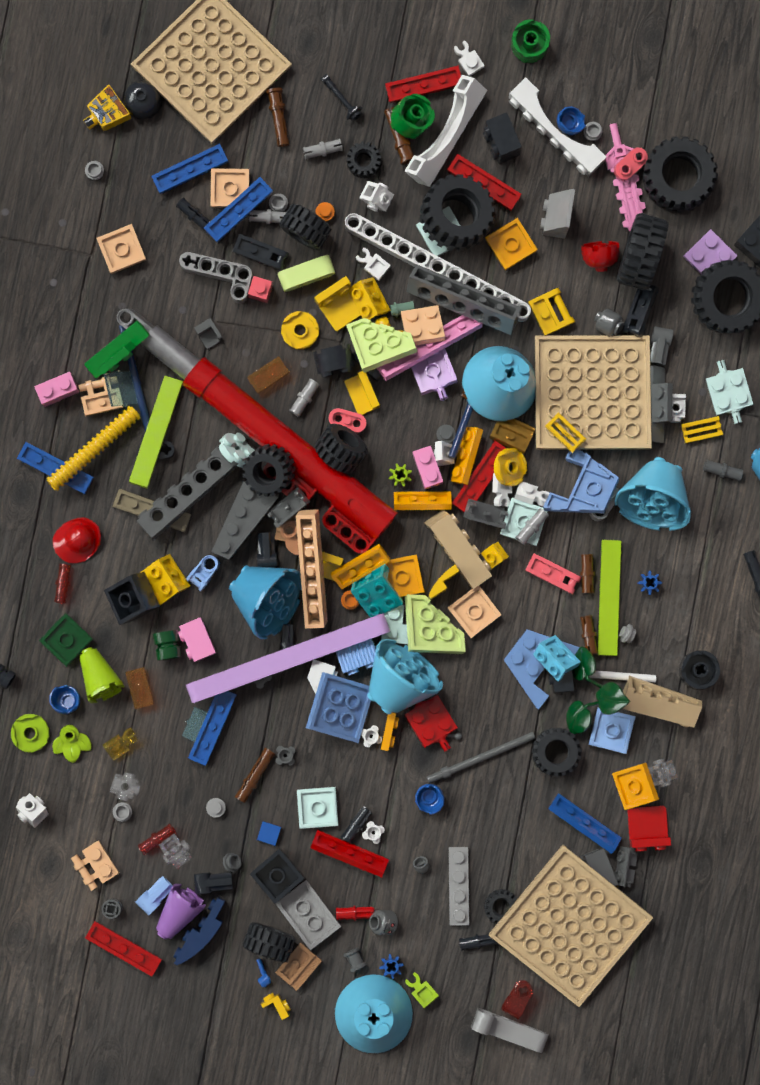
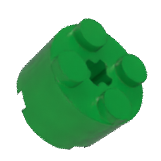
[511,19,550,63]
[391,94,435,139]

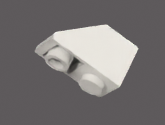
[307,660,338,694]

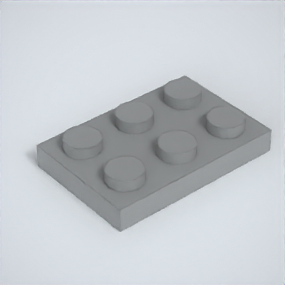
[275,880,341,950]

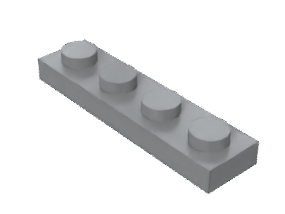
[449,847,469,925]

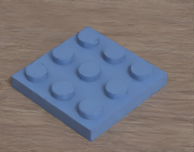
[306,672,371,743]

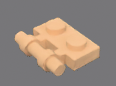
[78,376,123,416]
[71,840,120,891]

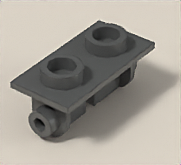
[614,846,638,887]

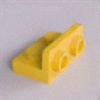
[348,277,391,320]

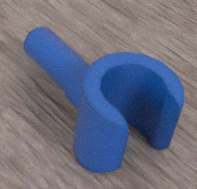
[257,959,271,987]

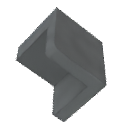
[194,318,223,349]

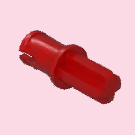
[336,905,375,921]

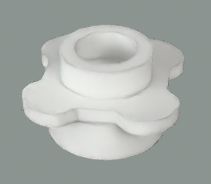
[361,725,382,747]
[362,821,385,844]

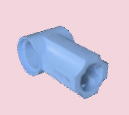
[135,876,173,916]

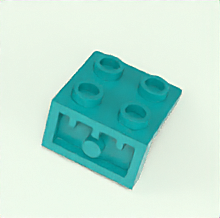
[351,564,403,618]

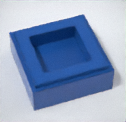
[257,821,281,845]

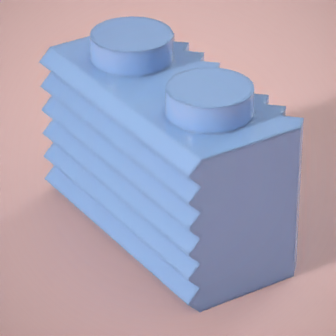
[336,638,376,676]

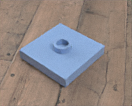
[588,707,636,754]

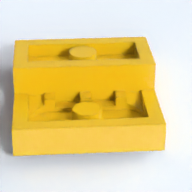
[428,565,459,600]

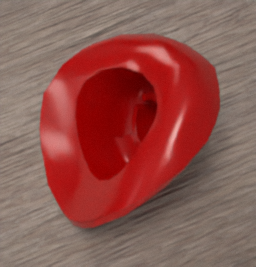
[53,517,101,563]

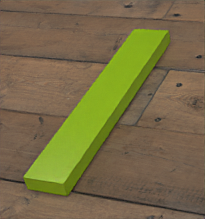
[129,376,183,489]
[597,540,621,656]

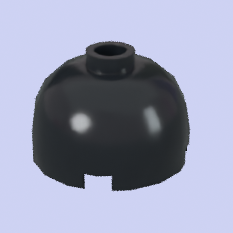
[124,80,162,120]

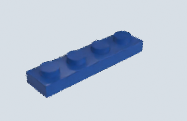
[151,144,228,194]
[204,177,273,243]
[17,442,94,494]
[188,691,237,766]
[548,793,621,854]

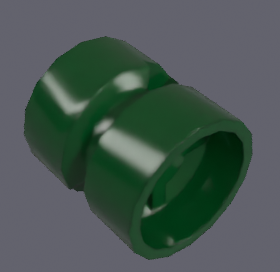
[153,630,182,661]

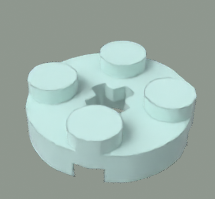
[219,433,255,468]

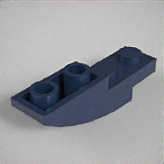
[173,897,226,965]

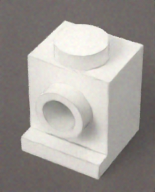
[672,394,686,422]

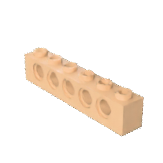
[296,510,328,629]

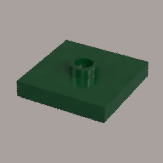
[39,613,94,667]

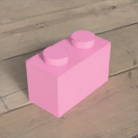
[34,372,80,407]
[412,446,443,490]
[178,617,216,662]

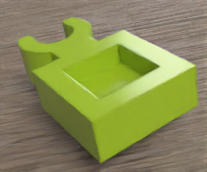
[405,973,439,1009]

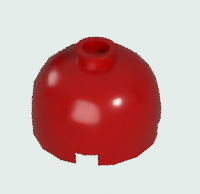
[581,241,620,272]

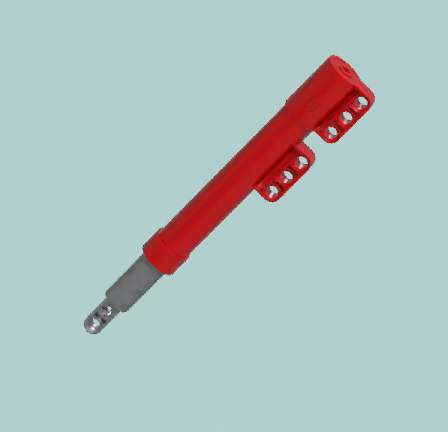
[117,309,398,553]

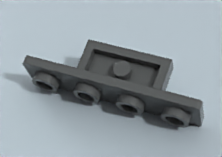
[650,366,673,443]

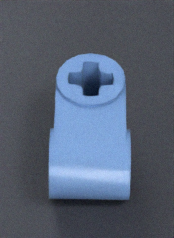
[186,555,220,592]

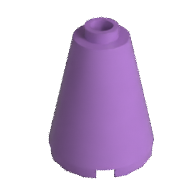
[156,884,206,939]

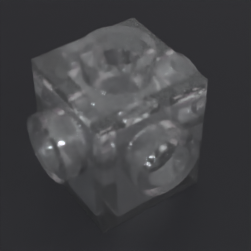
[648,758,678,788]
[110,772,141,801]
[159,833,192,869]

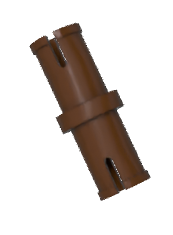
[580,554,595,593]
[580,615,598,655]

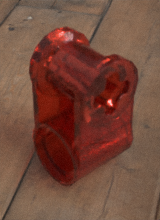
[501,980,533,1019]

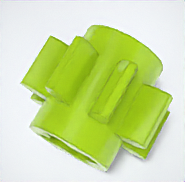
[389,463,412,487]

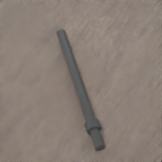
[427,732,536,784]

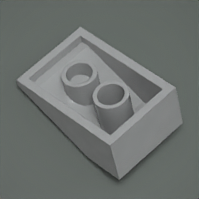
[540,189,575,239]

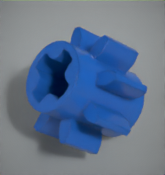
[637,571,662,595]
[379,954,403,979]

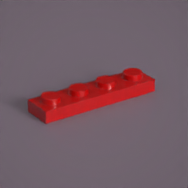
[385,65,461,103]
[447,154,522,211]
[452,441,507,512]
[310,830,389,878]
[85,921,162,976]

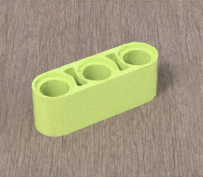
[278,255,335,292]

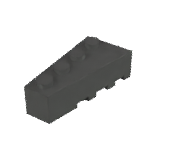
[211,482,279,561]

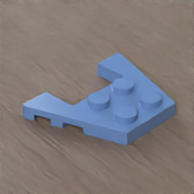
[543,450,619,513]
[504,629,580,710]

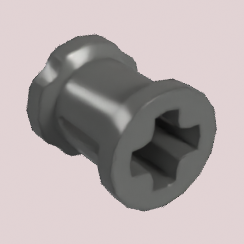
[343,947,367,972]

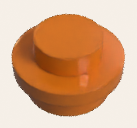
[316,202,335,221]
[341,590,360,610]

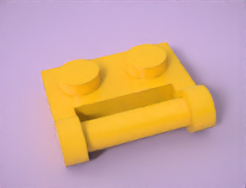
[528,288,575,336]

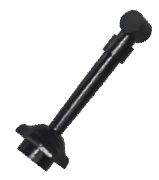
[320,74,362,121]

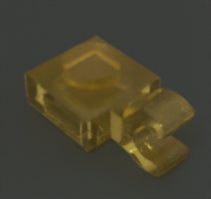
[103,728,138,761]

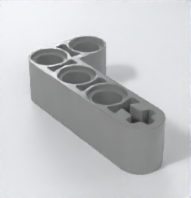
[179,252,253,304]
[471,1008,549,1053]

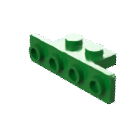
[84,321,150,378]

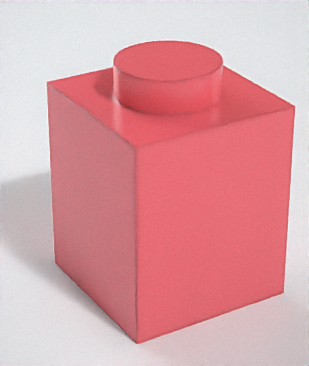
[248,276,273,303]

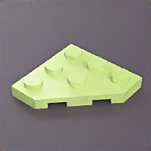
[346,318,418,373]
[405,594,466,654]

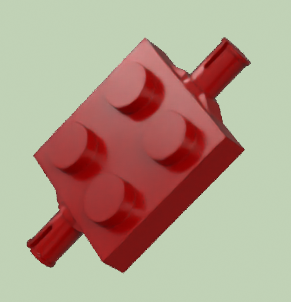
[404,695,458,752]

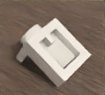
[434,441,454,466]

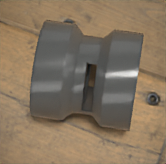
[102,898,123,919]

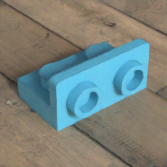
[533,635,580,681]

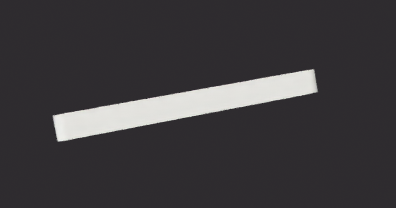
[345,213,531,322]

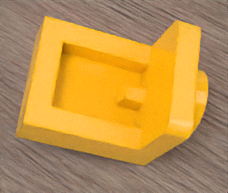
[481,542,509,568]
[261,993,291,1020]

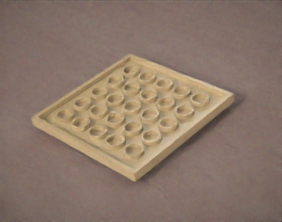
[131,0,292,144]
[535,336,652,450]
[489,845,653,1007]

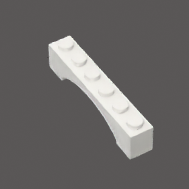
[405,75,487,187]
[509,77,606,177]

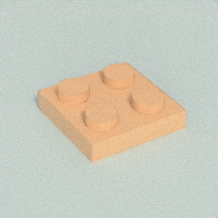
[211,169,249,208]
[97,224,146,274]
[401,305,445,346]
[448,586,501,638]

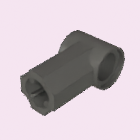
[650,326,673,366]

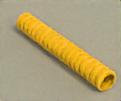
[47,406,140,491]

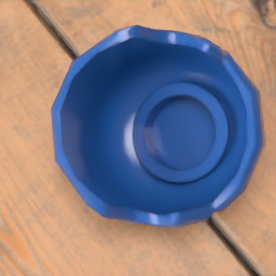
[557,106,586,135]
[49,685,80,714]
[415,784,445,815]

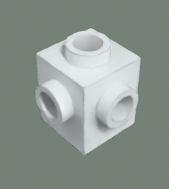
[360,181,394,212]
[16,793,49,828]

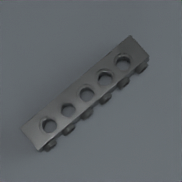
[406,264,522,335]
[137,446,239,541]

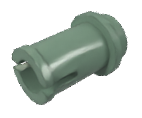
[390,301,415,317]

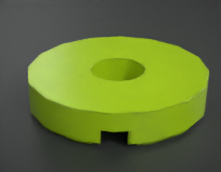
[11,714,50,752]

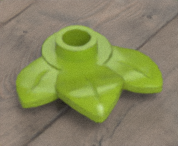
[52,725,91,763]

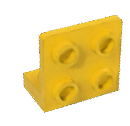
[314,276,361,331]
[141,554,190,605]

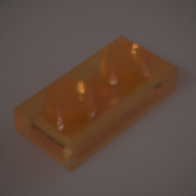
[247,356,289,393]
[125,667,154,709]

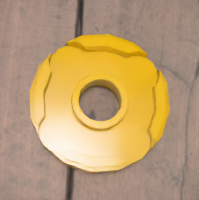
[281,311,319,349]
[494,448,527,486]

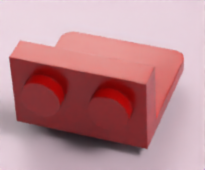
[627,806,671,851]

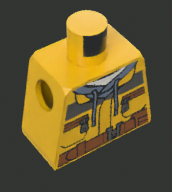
[83,85,131,131]

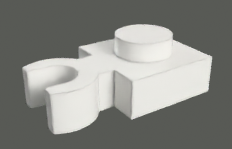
[454,41,484,77]
[356,248,391,281]
[492,473,512,507]
[514,482,549,506]

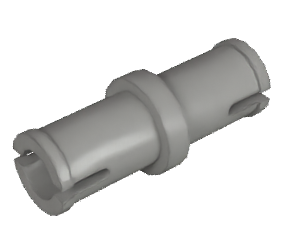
[303,139,343,159]
[249,209,286,224]
[289,379,320,417]
[515,508,549,545]

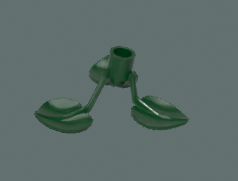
[566,646,630,734]

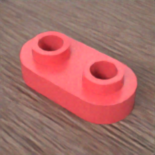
[614,148,648,180]
[329,408,366,433]

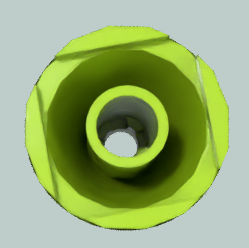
[80,647,125,703]

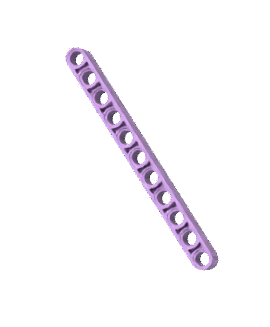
[186,613,390,703]

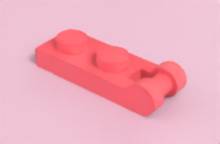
[525,553,581,595]

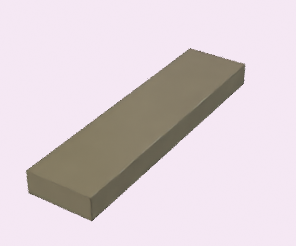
[113,489,191,533]

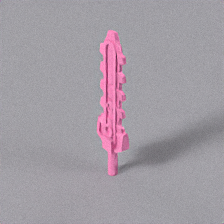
[605,123,646,231]

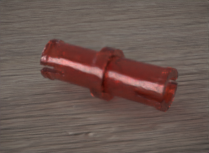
[54,564,71,604]
[138,823,177,855]

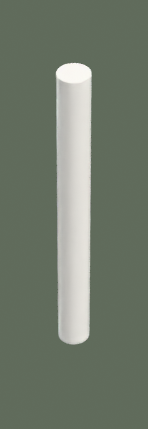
[589,671,656,683]

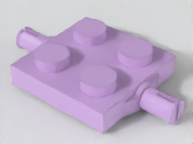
[411,348,458,401]

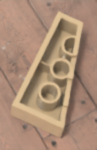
[424,510,492,589]
[623,675,702,728]

